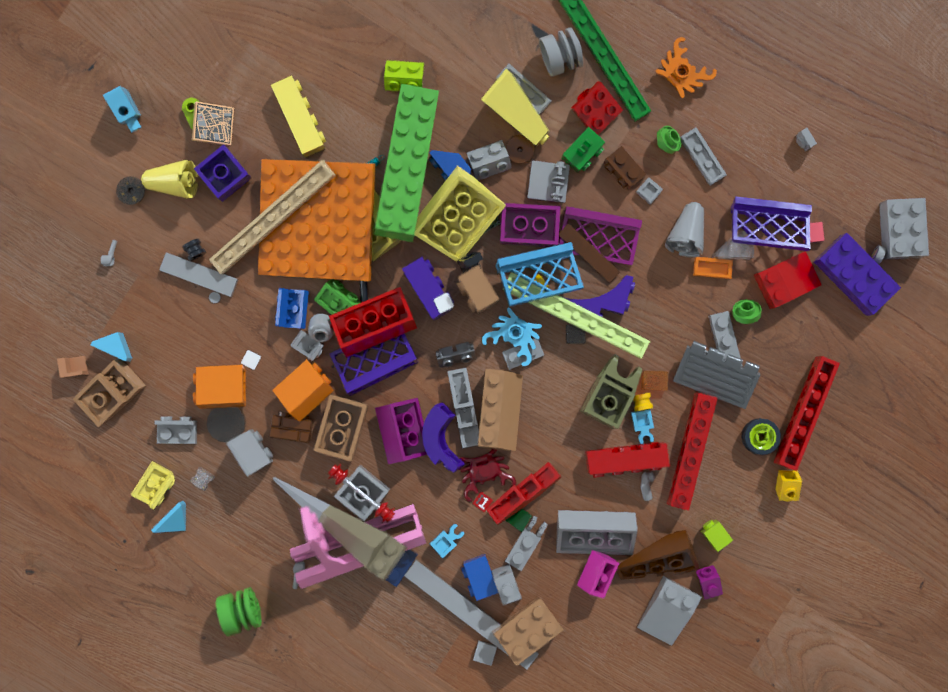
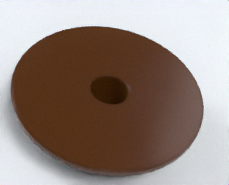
[506,135,534,163]

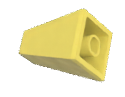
[481,69,550,146]

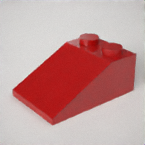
[754,251,822,309]

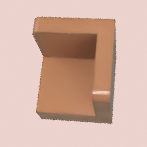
[57,356,89,378]

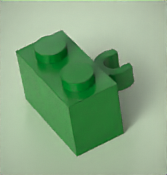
[561,127,605,173]

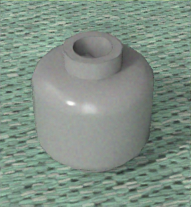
[308,314,334,342]

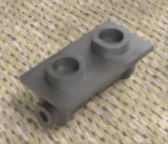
[436,342,476,368]

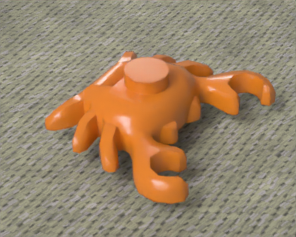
[655,37,717,98]

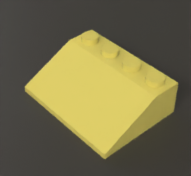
[414,166,506,262]

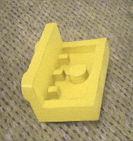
[131,461,175,510]

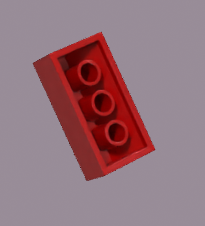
[329,287,417,357]

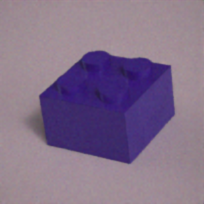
[194,144,252,202]

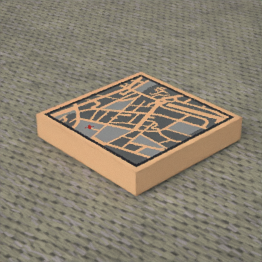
[192,101,234,146]

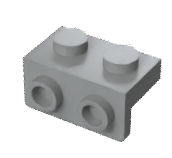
[466,140,512,180]

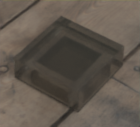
[566,325,586,344]

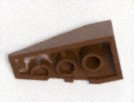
[616,530,700,580]

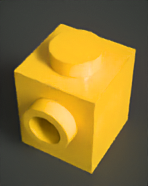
[775,470,802,502]

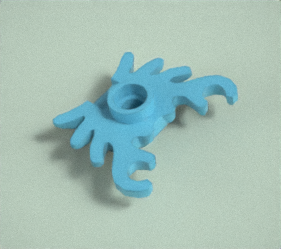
[482,308,542,367]

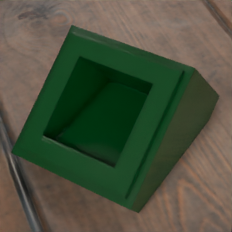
[505,509,532,532]

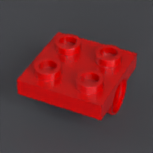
[571,81,623,135]

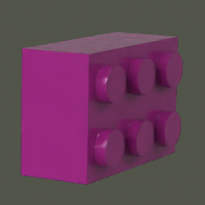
[500,203,560,247]

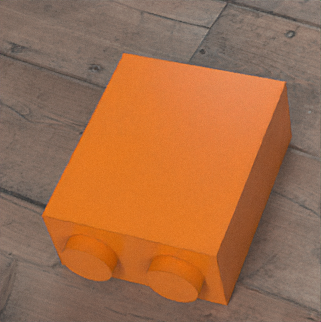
[272,359,334,422]
[193,365,246,409]

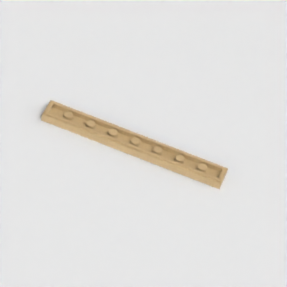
[209,160,336,274]

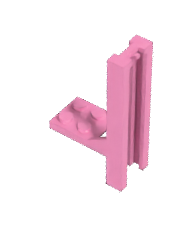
[290,504,426,589]

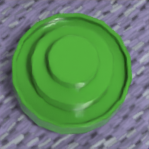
[657,126,681,154]
[733,299,762,324]

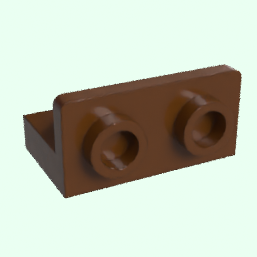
[604,146,647,190]

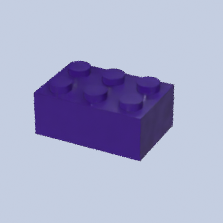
[402,257,454,321]

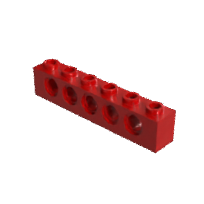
[773,356,840,471]
[667,393,717,511]

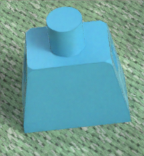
[103,86,142,133]

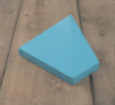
[151,501,186,533]

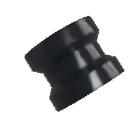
[182,238,207,261]

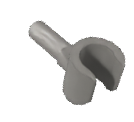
[101,240,117,266]
[293,562,305,589]

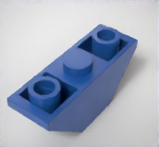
[429,150,471,181]

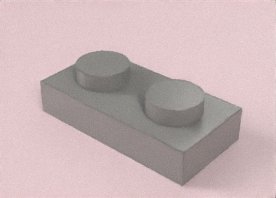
[502,339,544,370]

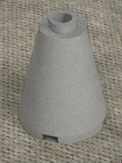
[665,202,704,257]

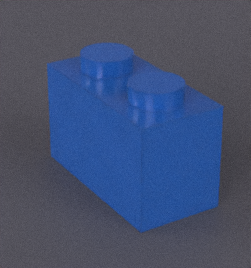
[461,554,499,601]

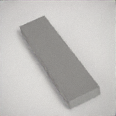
[159,252,238,297]

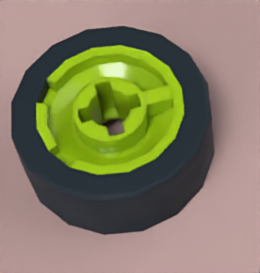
[741,418,781,455]

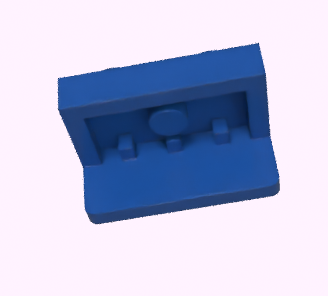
[275,288,309,329]

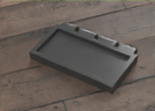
[673,341,760,409]

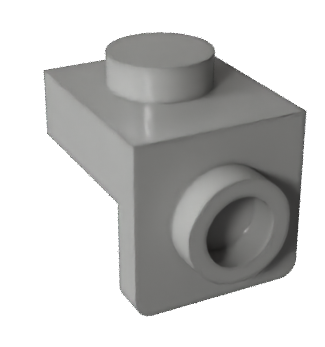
[290,330,323,361]

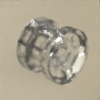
[190,467,215,491]

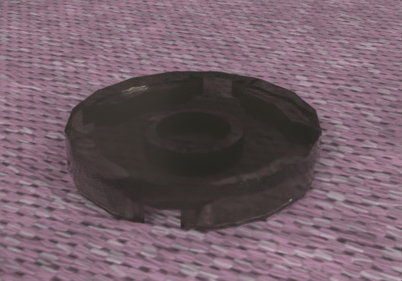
[207,407,246,442]

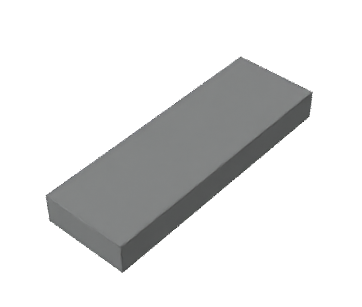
[496,64,551,115]
[680,127,727,186]

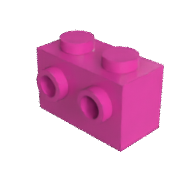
[577,550,619,599]

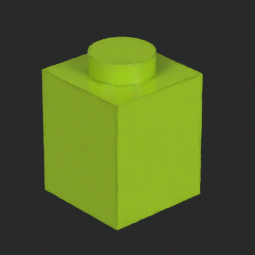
[701,520,733,552]

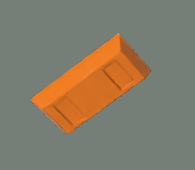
[693,257,733,279]

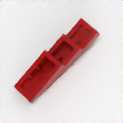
[486,462,562,525]

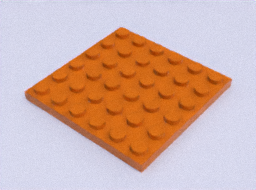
[258,159,375,281]

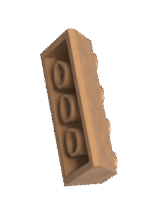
[477,369,523,451]

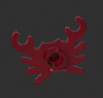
[460,449,516,502]

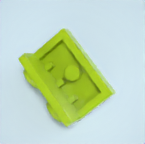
[384,60,424,91]

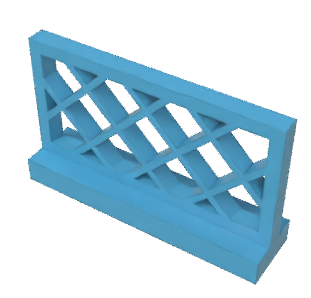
[495,242,583,306]

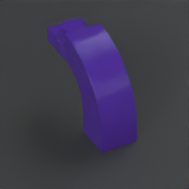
[422,402,465,473]

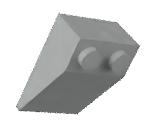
[637,576,701,646]

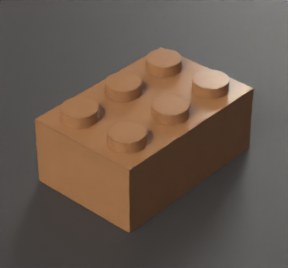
[457,265,499,315]
[314,394,369,461]
[492,597,563,666]

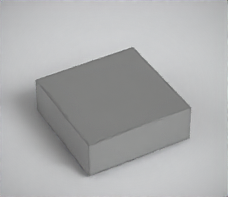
[636,177,663,204]
[473,640,497,666]

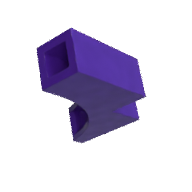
[550,275,635,317]

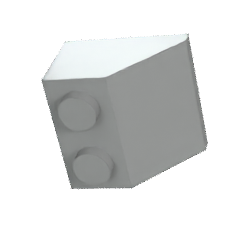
[226,429,273,476]

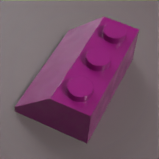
[375,398,427,464]

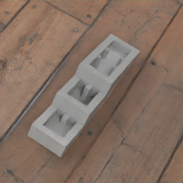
[448,368,479,448]

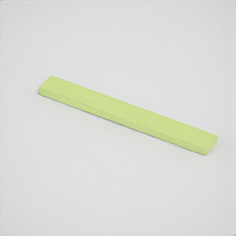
[502,272,650,359]

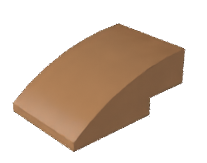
[73,358,146,428]

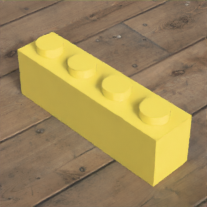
[271,76,326,158]

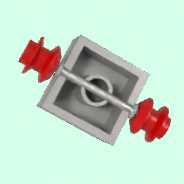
[328,464,395,523]

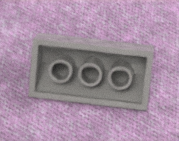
[556,510,637,555]

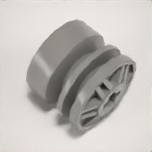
[539,27,583,77]

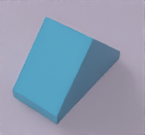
[91,332,132,362]

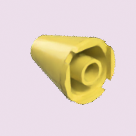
[141,160,198,199]

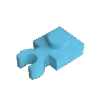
[631,409,654,444]
[429,524,464,558]

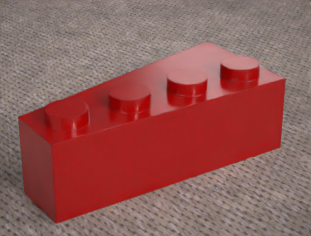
[585,441,670,478]

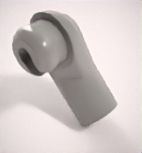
[640,471,655,501]

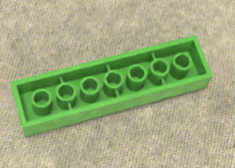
[374,84,439,242]

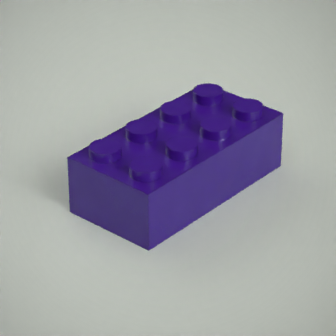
[813,233,901,316]

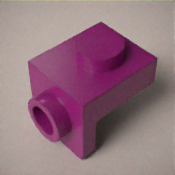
[696,565,723,600]

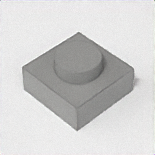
[796,128,817,151]

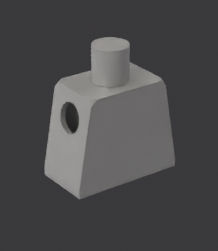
[492,564,522,605]

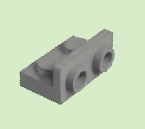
[155,417,197,444]

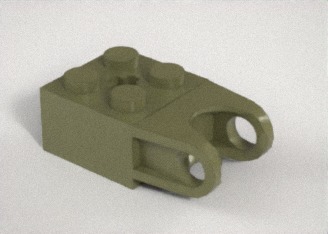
[580,354,642,429]

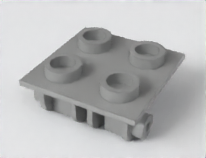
[527,161,570,203]

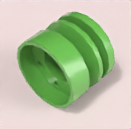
[216,587,262,636]

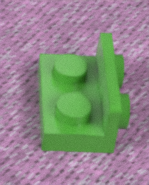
[314,279,361,315]

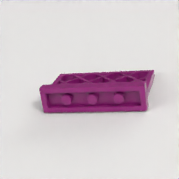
[559,206,642,265]

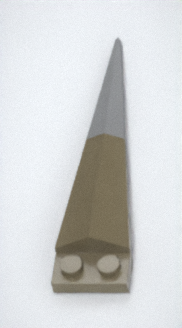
[273,477,407,581]

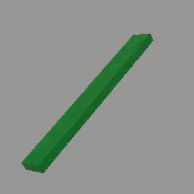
[558,0,651,122]

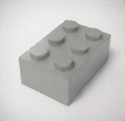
[879,198,929,260]

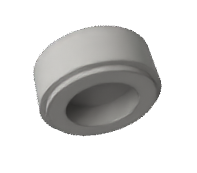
[871,245,886,265]

